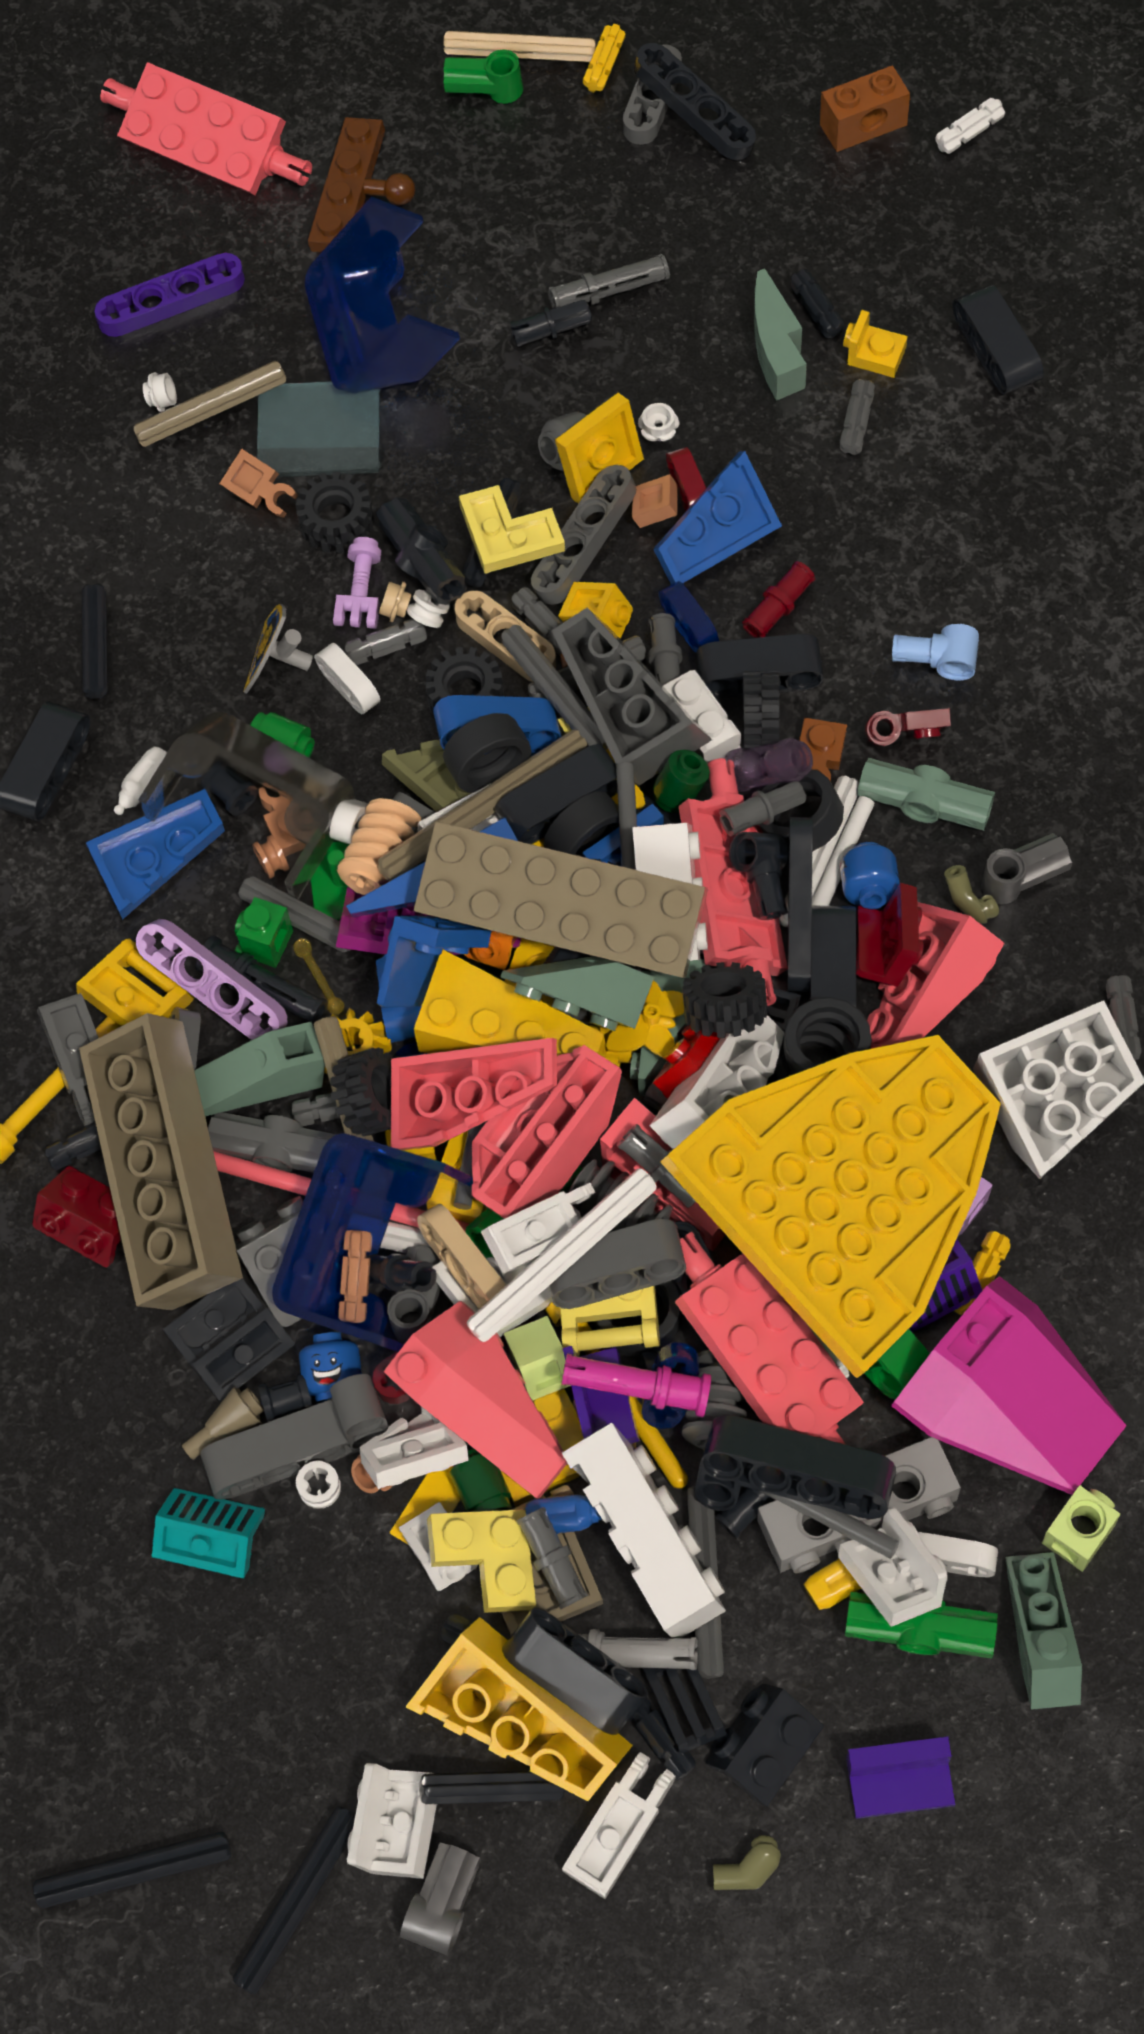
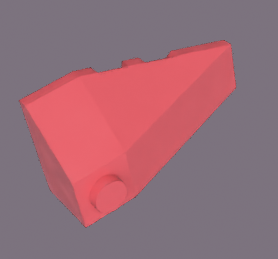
[867,902,1005,1049]
[391,1038,557,1151]
[383,1301,568,1499]

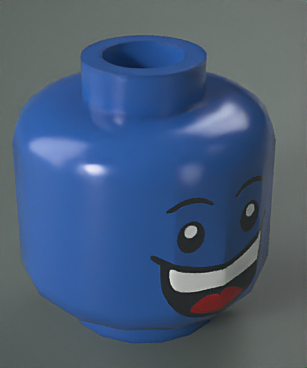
[840,842,900,909]
[299,1332,362,1403]

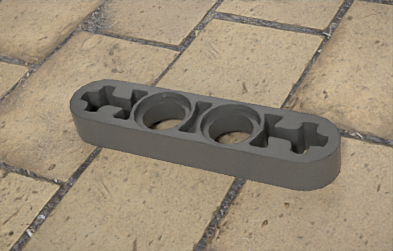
[531,465,637,605]

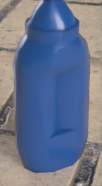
[525,1494,602,1534]

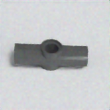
[208,1112,349,1178]

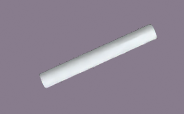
[812,796,874,906]

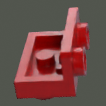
[652,1025,721,1099]

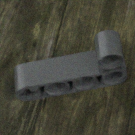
[200,1374,388,1500]

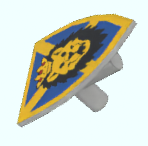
[243,604,313,693]

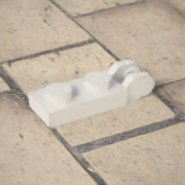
[481,1183,595,1274]
[562,1752,676,1899]

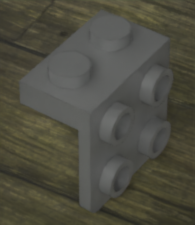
[234,1196,348,1327]

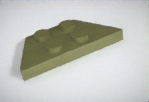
[382,740,485,812]

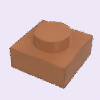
[632,474,677,528]

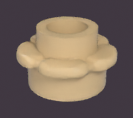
[379,582,412,622]

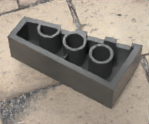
[551,608,712,785]

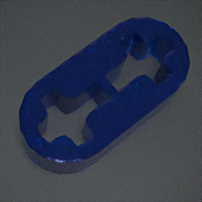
[658,581,719,653]
[642,1342,699,1429]

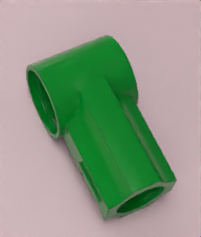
[444,49,523,104]

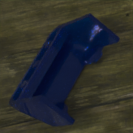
[305,196,460,394]
[272,1133,473,1352]

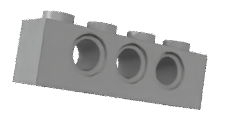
[757,1437,961,1573]

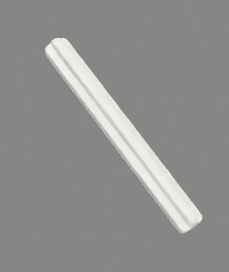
[467,1168,657,1342]

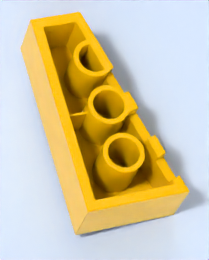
[414,949,606,1058]
[406,1617,633,1801]

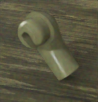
[944,865,999,924]
[713,1835,781,1890]

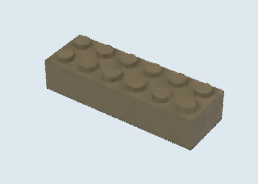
[414,821,708,978]
[79,1013,243,1310]

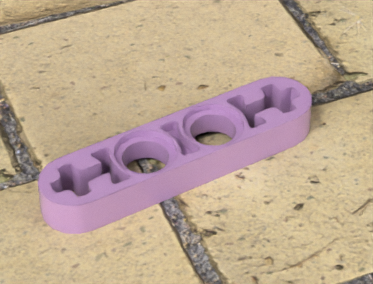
[136,919,287,1040]

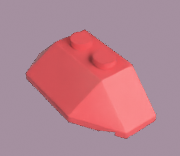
[472,1045,622,1219]

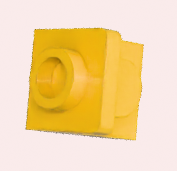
[843,310,908,378]
[558,582,633,639]

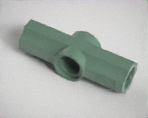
[857,758,995,831]

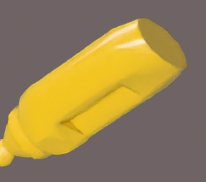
[804,1558,862,1610]

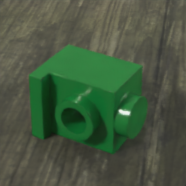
[235,897,293,968]

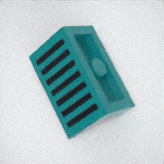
[152,1488,265,1579]

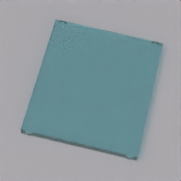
[257,380,381,477]

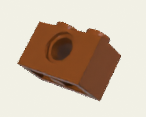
[820,65,910,152]

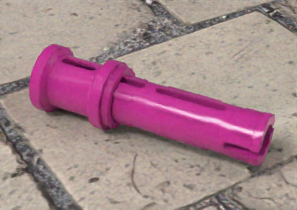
[561,1354,711,1417]

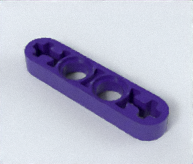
[95,253,245,337]

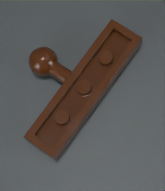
[308,117,415,255]

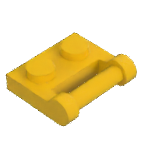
[76,938,195,1026]

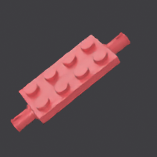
[100,62,312,196]
[679,758,788,1006]
[675,1232,864,1445]

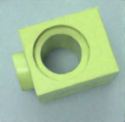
[503,1316,571,1401]
[1042,1485,1120,1572]

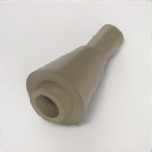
[182,1386,264,1460]

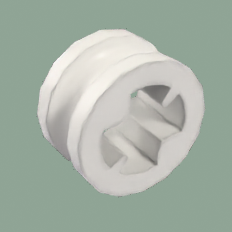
[407,590,450,628]
[296,1461,341,1509]

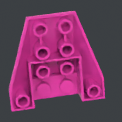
[892,1276,1126,1495]

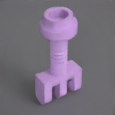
[333,537,381,629]

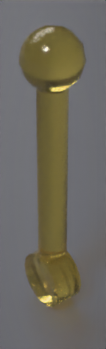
[294,938,345,1015]

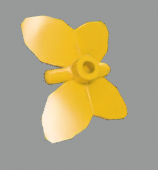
[606,980,684,1059]

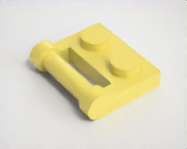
[560,1286,660,1356]

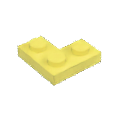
[459,485,565,574]
[427,1510,536,1613]

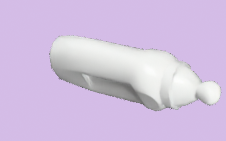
[114,746,175,815]

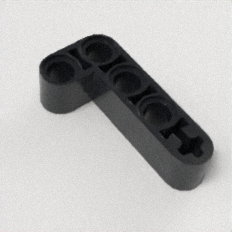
[695,1415,896,1519]

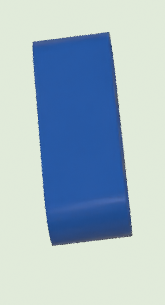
[433,695,562,756]

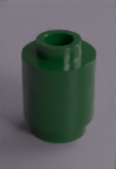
[653,749,710,813]
[449,1449,512,1512]

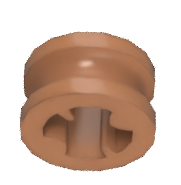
[252,834,289,879]

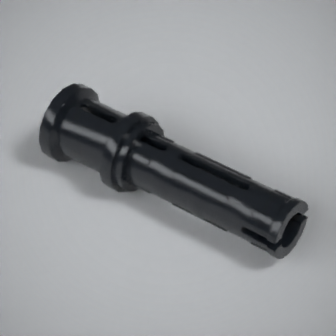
[195,936,327,1025]

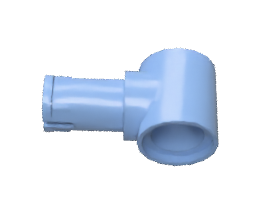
[892,624,979,681]

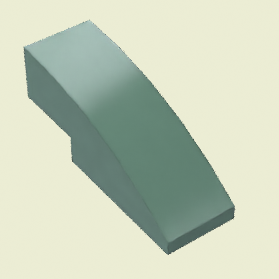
[754,268,807,401]

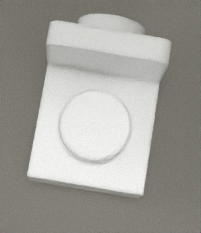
[399,1502,478,1591]

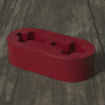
[666,447,706,512]

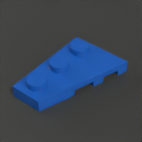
[653,451,782,586]
[86,789,225,920]

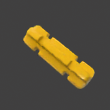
[583,23,625,93]
[954,1231,1010,1315]

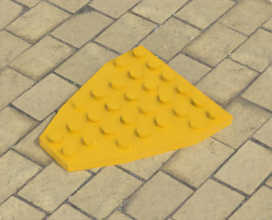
[660,1035,1001,1378]

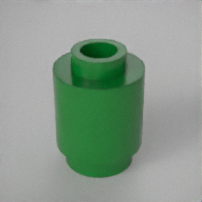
[247,712,315,767]

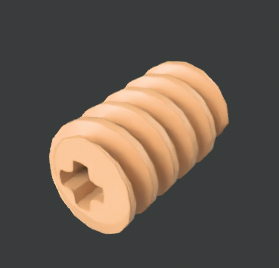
[337,798,421,895]

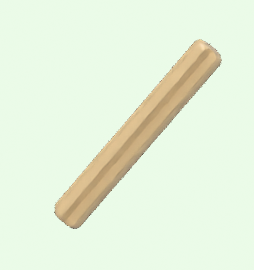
[443,31,596,62]

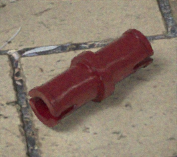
[742,561,816,638]

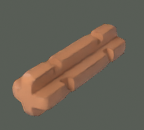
[338,1230,372,1323]

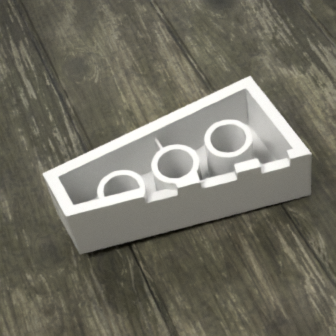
[562,1423,726,1638]

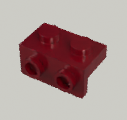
[856,883,924,987]
[33,1165,122,1267]

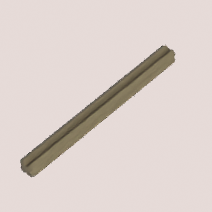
[377,730,588,881]

